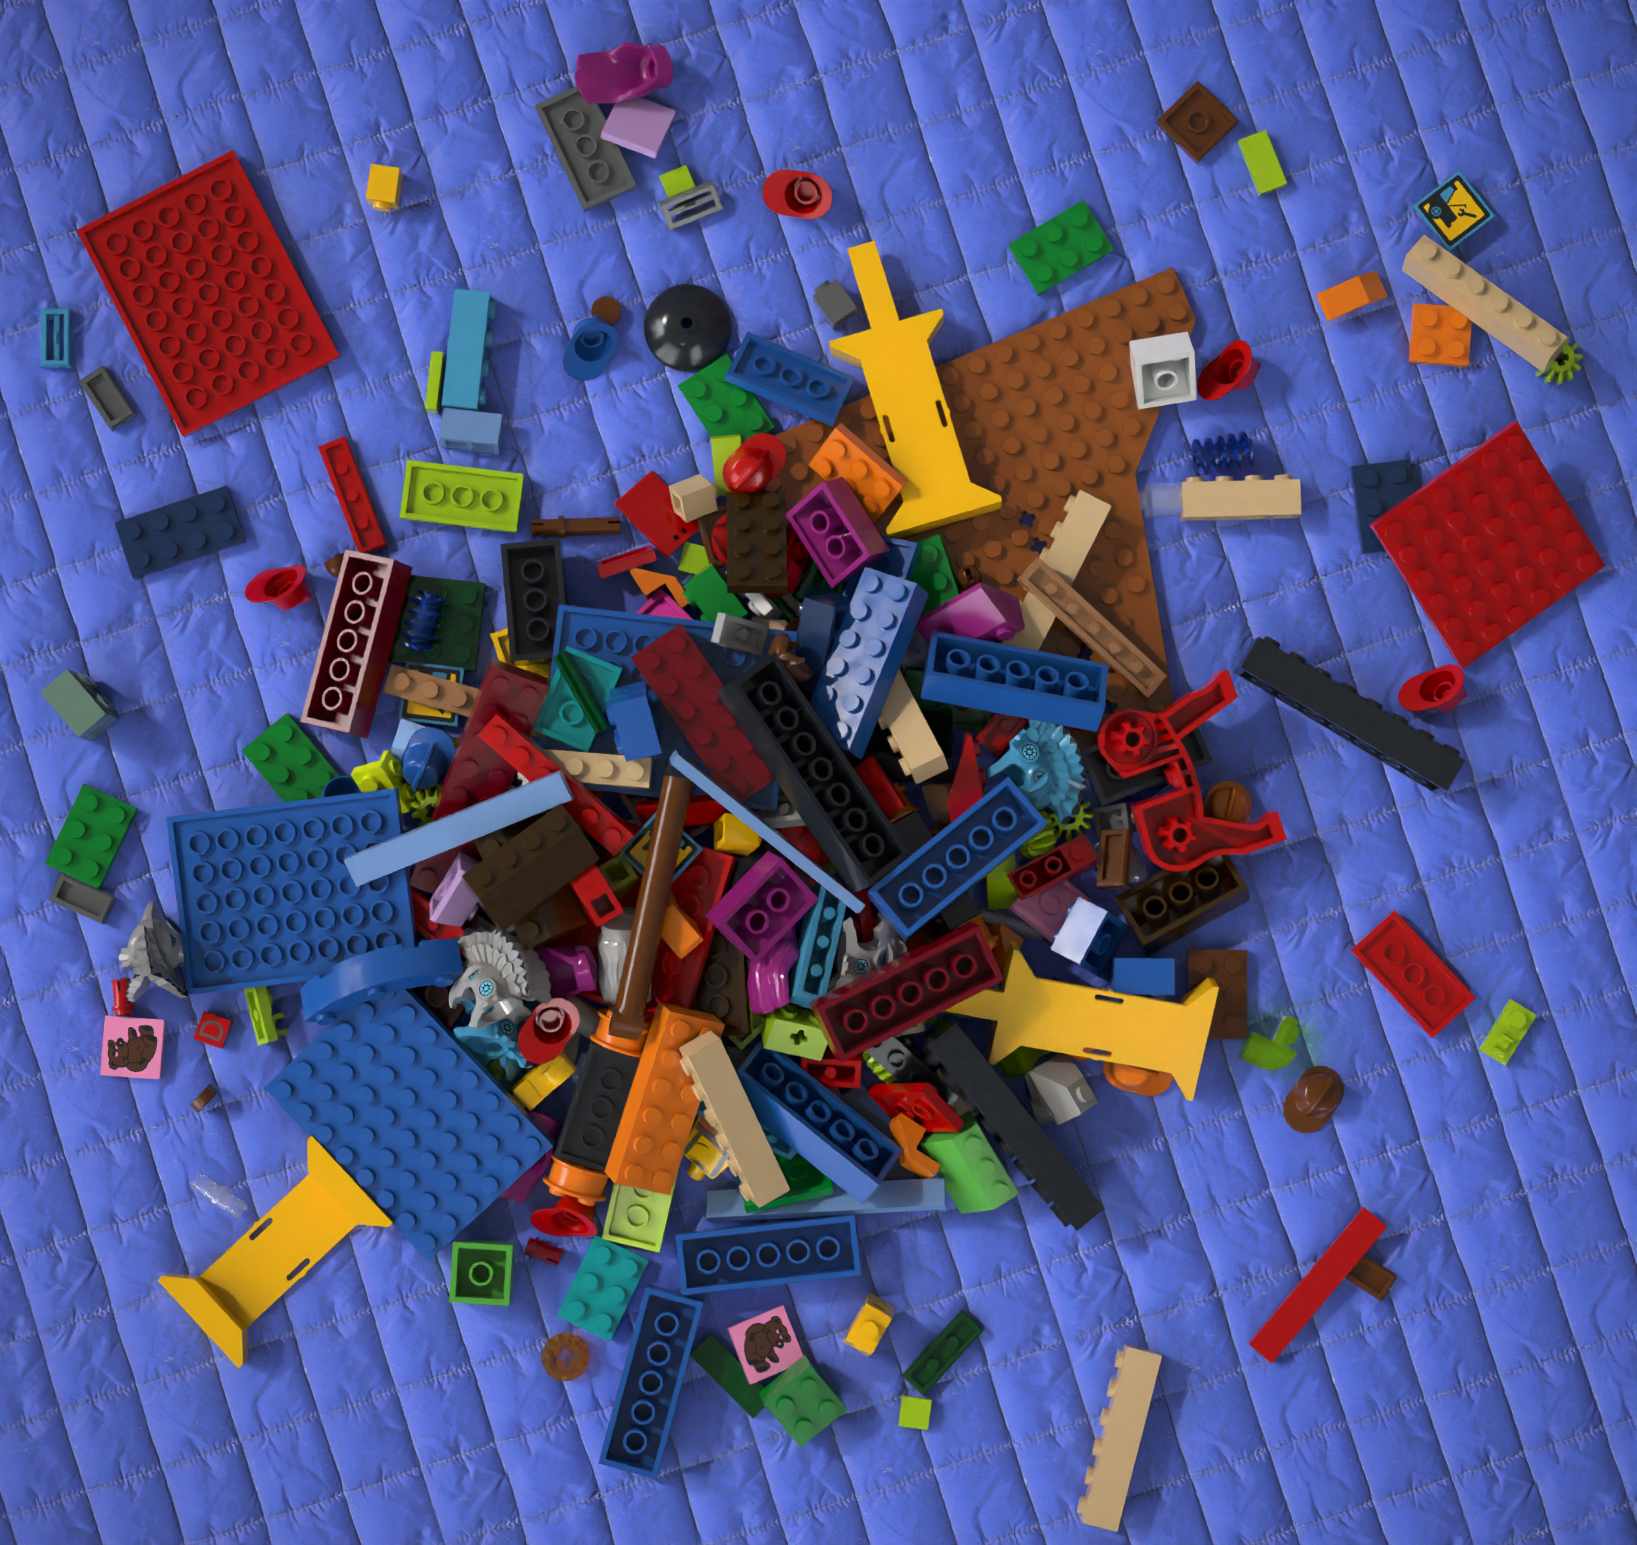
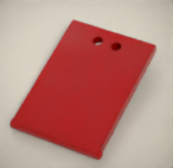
[614,470,699,558]

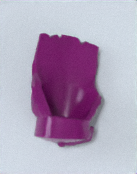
[575,42,673,104]
[747,924,800,1014]
[533,945,599,998]
[499,1108,562,1204]

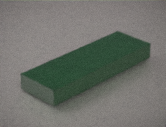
[901,1309,984,1396]
[690,1333,765,1419]

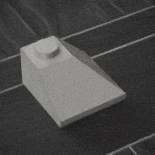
[1028,1053,1098,1125]

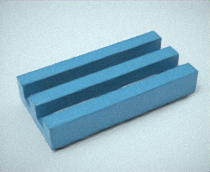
[41,308,72,368]

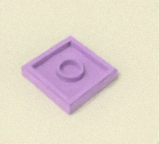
[601,97,676,158]

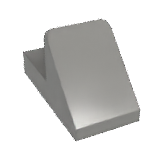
[711,612,769,656]

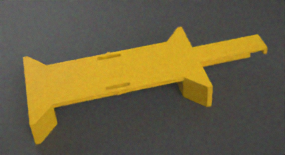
[829,241,1002,539]
[944,941,1219,1101]
[158,1135,394,1368]

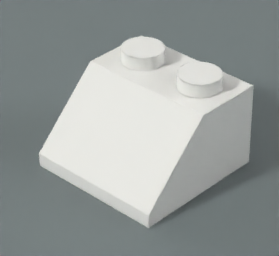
[1129,332,1197,409]

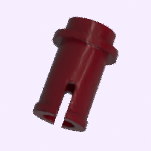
[524,1236,564,1267]

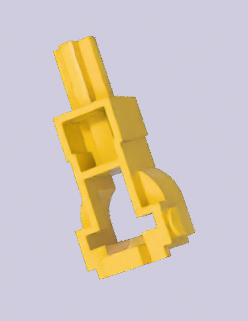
[511,1049,578,1111]

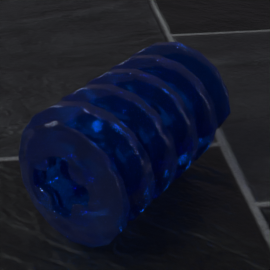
[1191,431,1255,476]
[398,588,449,654]

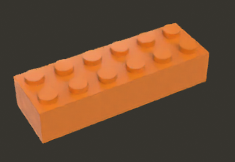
[604,1002,725,1195]

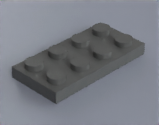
[534,86,637,213]

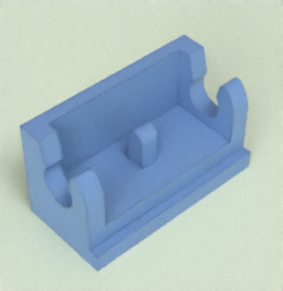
[439,407,503,455]

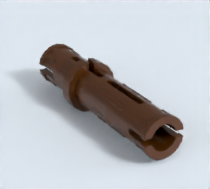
[532,515,621,539]

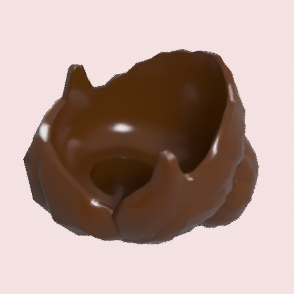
[768,632,813,684]

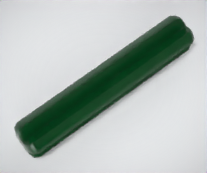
[554,651,610,734]

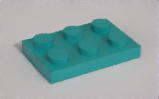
[532,646,623,753]
[557,1234,650,1342]

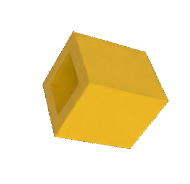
[366,164,403,212]
[714,813,762,856]

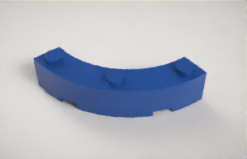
[300,938,463,1025]

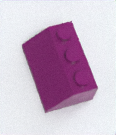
[785,477,890,588]
[916,582,1025,644]
[705,851,818,964]

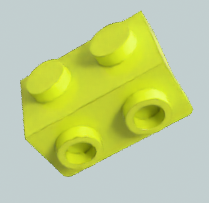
[351,750,416,814]

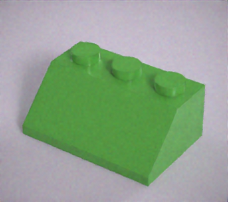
[919,1111,1019,1214]

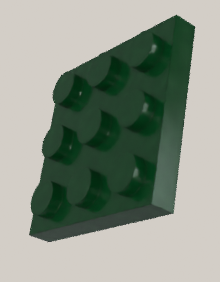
[388,575,486,672]

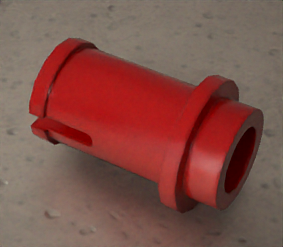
[111,978,136,1016]

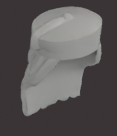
[597,906,652,1005]

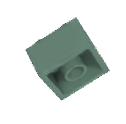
[40,669,118,742]

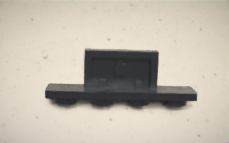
[866,1034,959,1105]

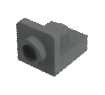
[1093,803,1138,838]

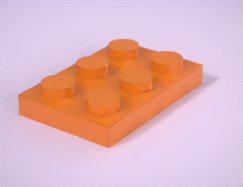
[809,423,908,523]

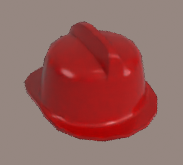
[762,169,832,219]
[1197,340,1261,401]
[722,433,787,493]
[244,565,312,610]
[1398,664,1467,713]
[518,997,580,1064]
[530,1195,598,1237]

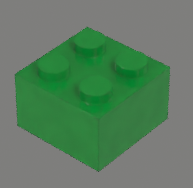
[682,562,748,622]
[759,1355,848,1448]

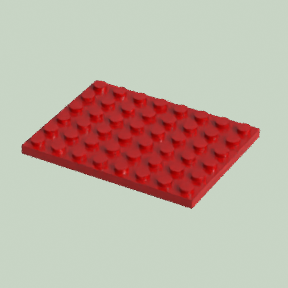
[76,150,341,438]

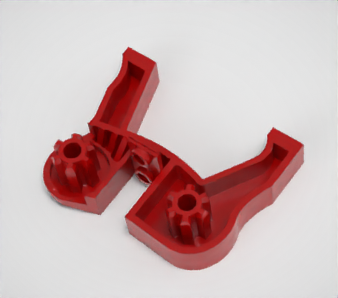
[1098,669,1287,871]

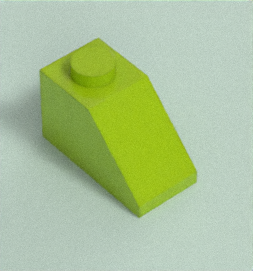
[985,853,1017,910]

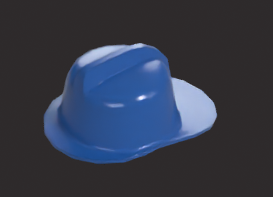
[563,314,619,381]
[401,727,456,792]

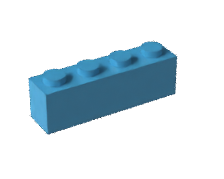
[442,289,497,411]
[789,883,846,1009]

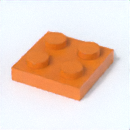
[1408,303,1472,368]

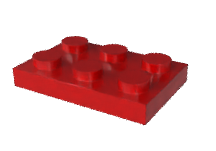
[867,1082,964,1132]

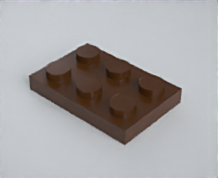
[1187,949,1247,1039]

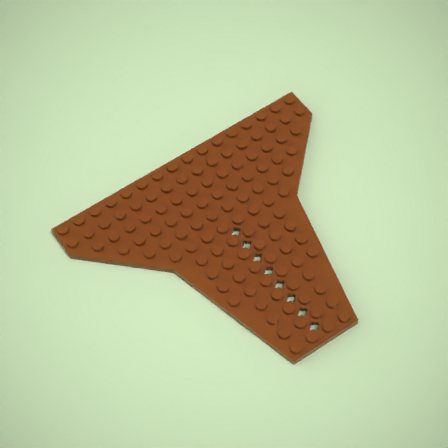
[761,267,1196,750]

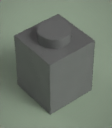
[813,279,857,330]

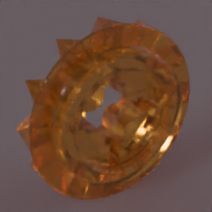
[542,1333,589,1381]

